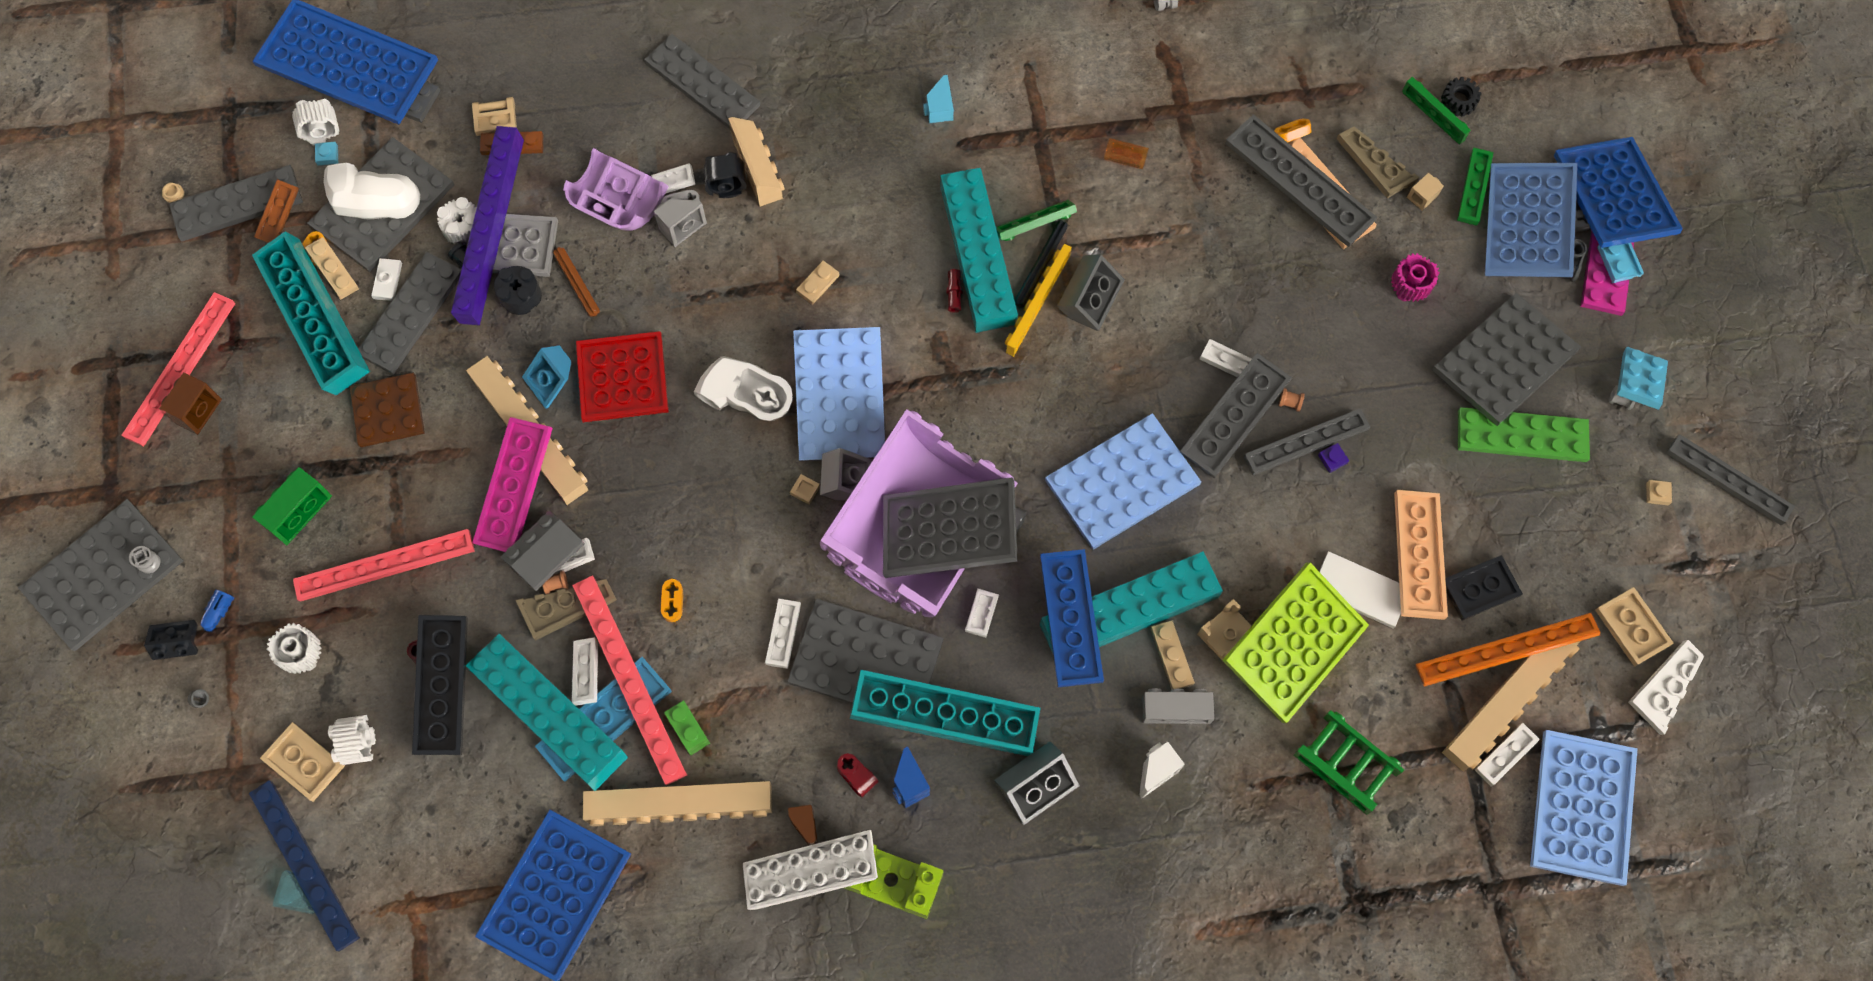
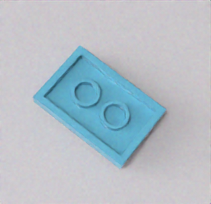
[1617,347,1668,410]

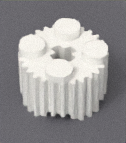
[292,99,339,146]
[437,197,477,245]
[267,623,321,674]
[328,715,376,765]

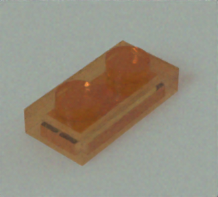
[1104,138,1149,169]

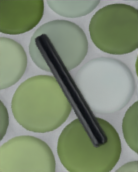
[1014,220,1068,308]

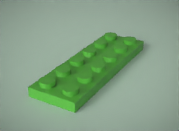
[1458,407,1590,462]

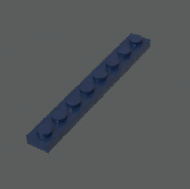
[249,780,360,952]

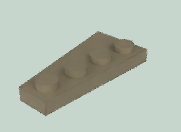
[516,579,617,641]

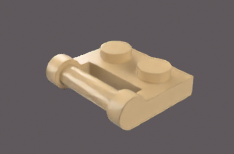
[472,97,517,136]

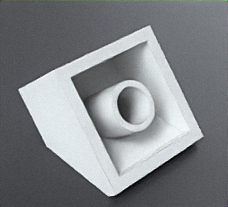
[1139,742,1185,798]

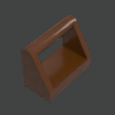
[788,805,818,846]

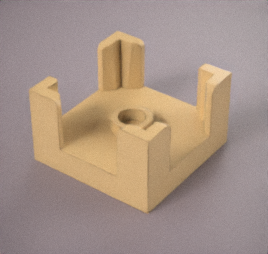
[1197,599,1251,662]

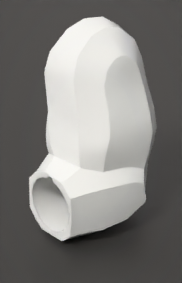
[324,163,420,219]
[694,356,792,421]

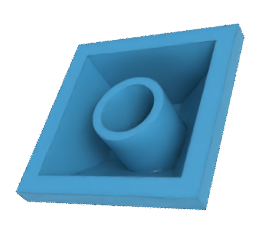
[522,345,571,408]

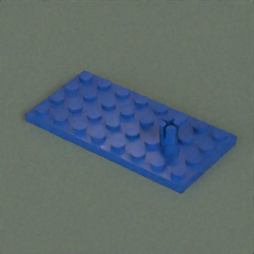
[253,0,438,125]

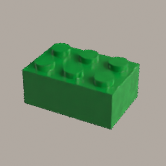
[252,467,332,546]

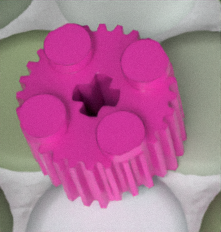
[1391,253,1440,302]

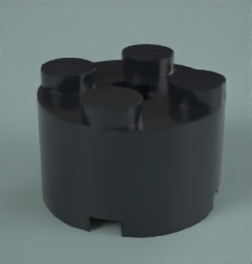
[704,152,747,198]
[494,266,542,315]

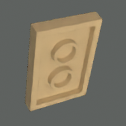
[1595,587,1674,667]
[260,722,345,802]

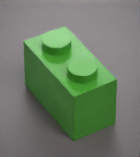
[664,700,710,756]

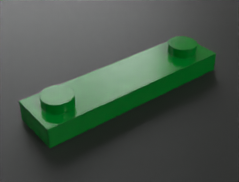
[1402,77,1471,145]
[1457,148,1494,226]
[996,200,1077,241]

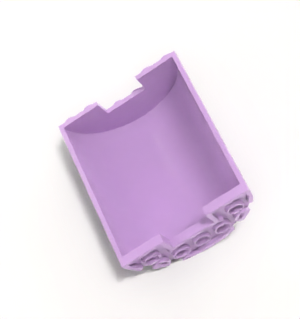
[820,409,1018,617]

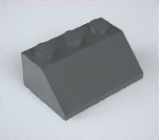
[1057,254,1125,331]
[501,511,585,591]
[995,741,1080,825]

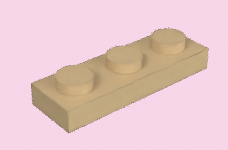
[305,237,359,300]
[1150,621,1195,689]

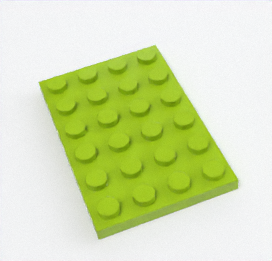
[1223,562,1369,723]

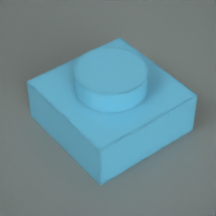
[315,142,338,166]

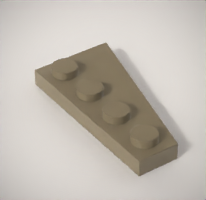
[1337,126,1420,198]

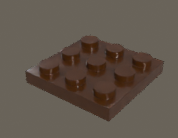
[350,372,425,448]

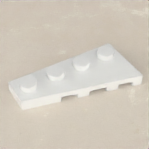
[1628,640,1704,735]

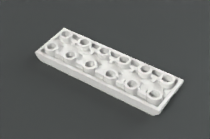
[743,830,878,910]

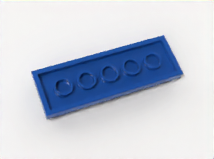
[1040,549,1104,687]

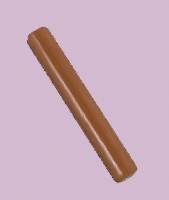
[553,247,600,317]

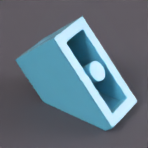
[923,75,954,123]

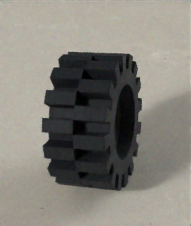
[1441,77,1481,117]

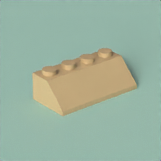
[728,117,785,206]

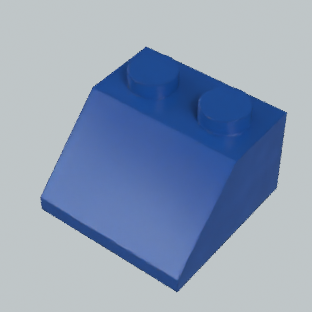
[892,747,930,808]

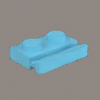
[1597,243,1644,283]

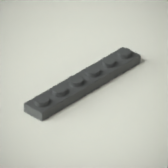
[1244,408,1370,475]
[1666,434,1795,525]

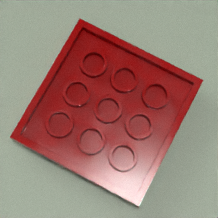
[576,331,669,423]

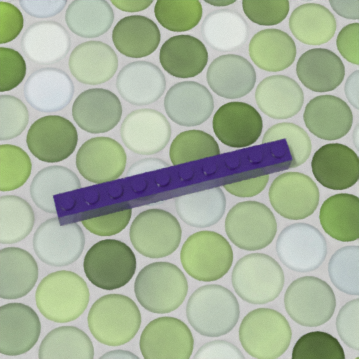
[451,126,524,326]

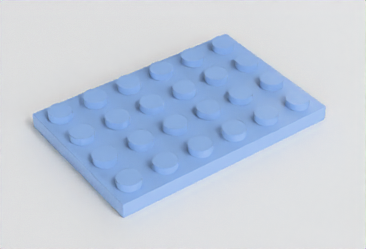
[793,327,885,460]
[1045,413,1201,550]
[1530,730,1637,886]

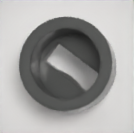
[187,689,209,708]

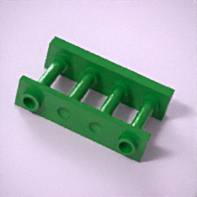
[1293,710,1405,815]

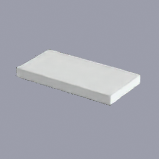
[1319,551,1401,629]

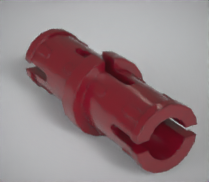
[946,269,963,313]

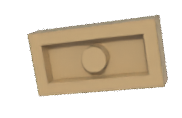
[796,261,839,305]

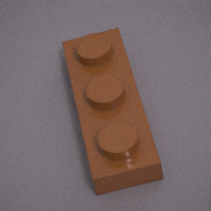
[480,131,543,155]
[254,179,299,243]

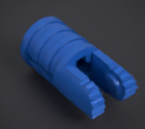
[200,589,234,632]

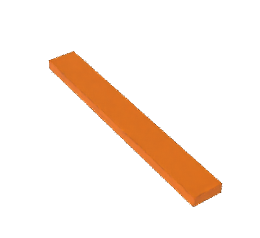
[1416,613,1600,687]

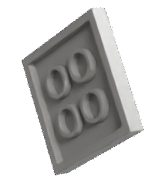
[492,214,558,277]

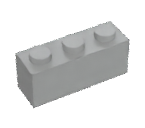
[1142,688,1214,724]

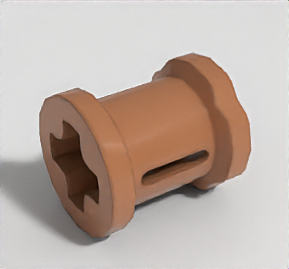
[1278,388,1305,412]
[543,570,569,594]

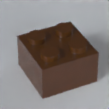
[159,372,222,435]

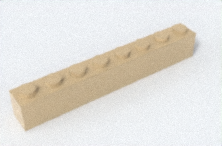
[466,356,588,505]
[1442,621,1580,771]
[583,781,772,826]

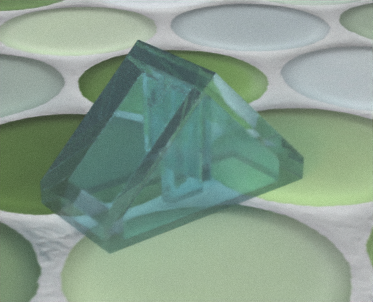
[272,870,315,915]

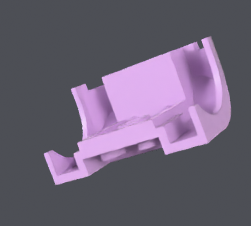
[563,148,669,231]

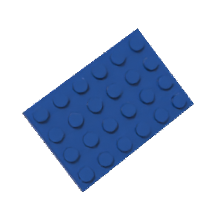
[1554,137,1683,248]
[475,810,631,981]

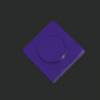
[1318,443,1349,473]

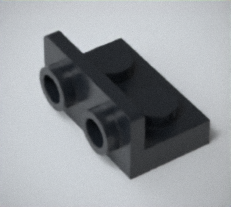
[144,620,198,660]

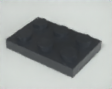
[1445,555,1523,621]

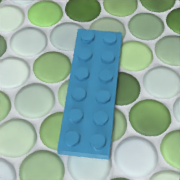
[535,657,672,782]

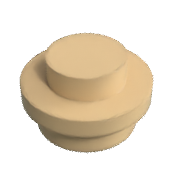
[162,183,184,203]

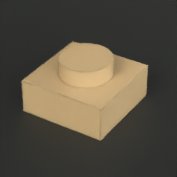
[790,474,820,504]
[1646,480,1672,505]

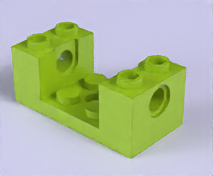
[844,844,943,919]

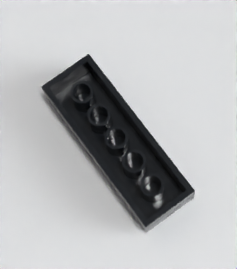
[412,615,468,755]

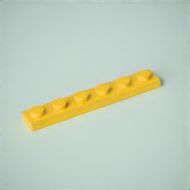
[1005,244,1072,357]

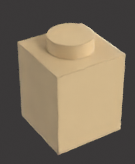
[1407,173,1444,210]

